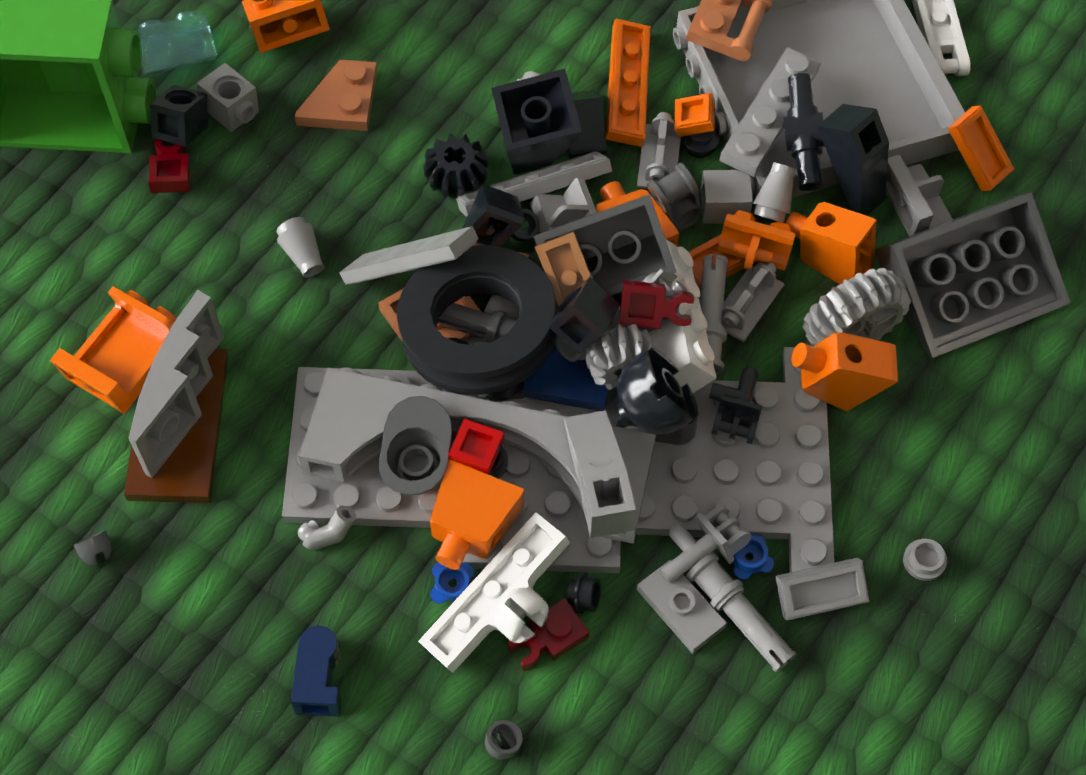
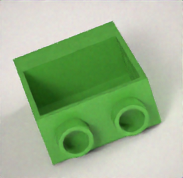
[0,0,157,153]

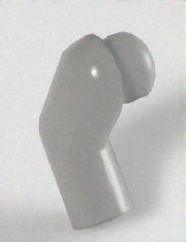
[298,505,356,551]

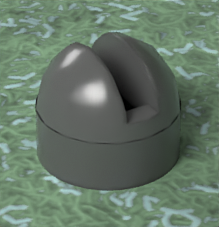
[74,530,112,566]
[485,720,523,761]

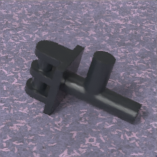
[709,367,763,444]

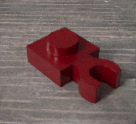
[148,139,190,193]
[619,280,694,329]
[508,598,590,671]

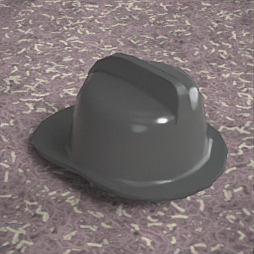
[379,396,452,495]

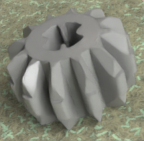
[585,324,656,389]

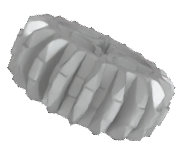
[803,268,911,346]

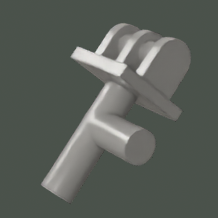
[660,505,752,584]

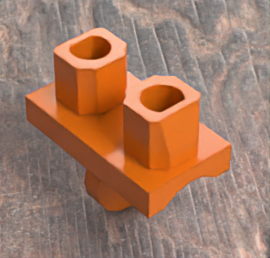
[717,210,796,271]

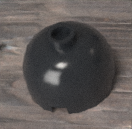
[617,347,699,435]

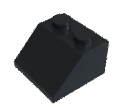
[491,68,583,174]

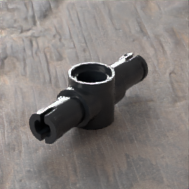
[783,73,825,191]

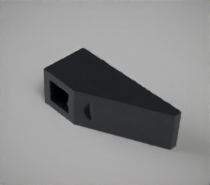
[817,104,889,216]

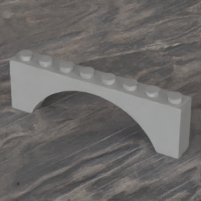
[299,367,656,544]

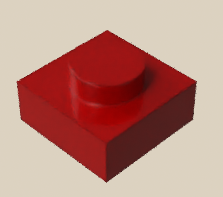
[448,418,504,475]

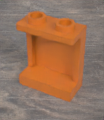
[50,286,177,414]

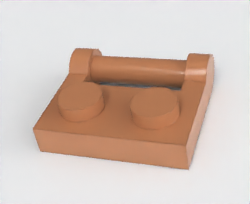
[685,0,773,61]

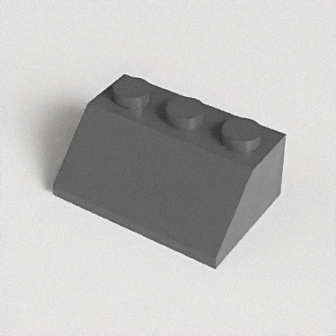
[534,194,677,295]

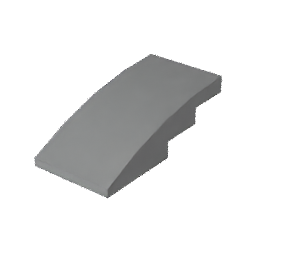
[129,290,224,478]

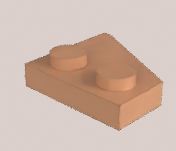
[295,60,377,131]

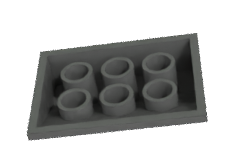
[875,192,1071,358]

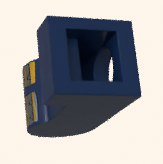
[291,626,342,717]

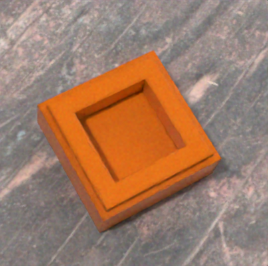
[674,93,715,137]

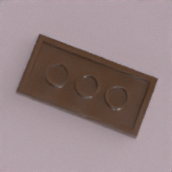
[124,349,228,503]

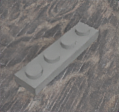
[719,47,821,177]

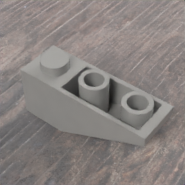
[564,410,636,538]

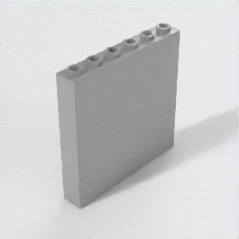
[673,0,965,206]

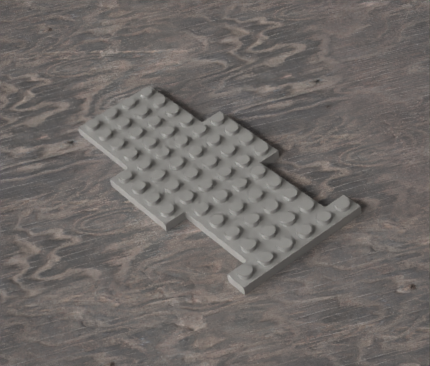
[282,337,834,573]

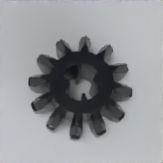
[423,133,488,198]

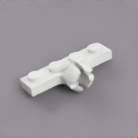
[418,512,570,673]

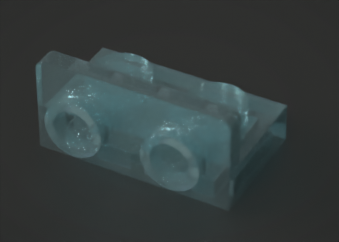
[137,11,218,76]

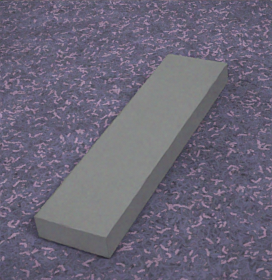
[456,151,612,217]
[339,226,479,285]

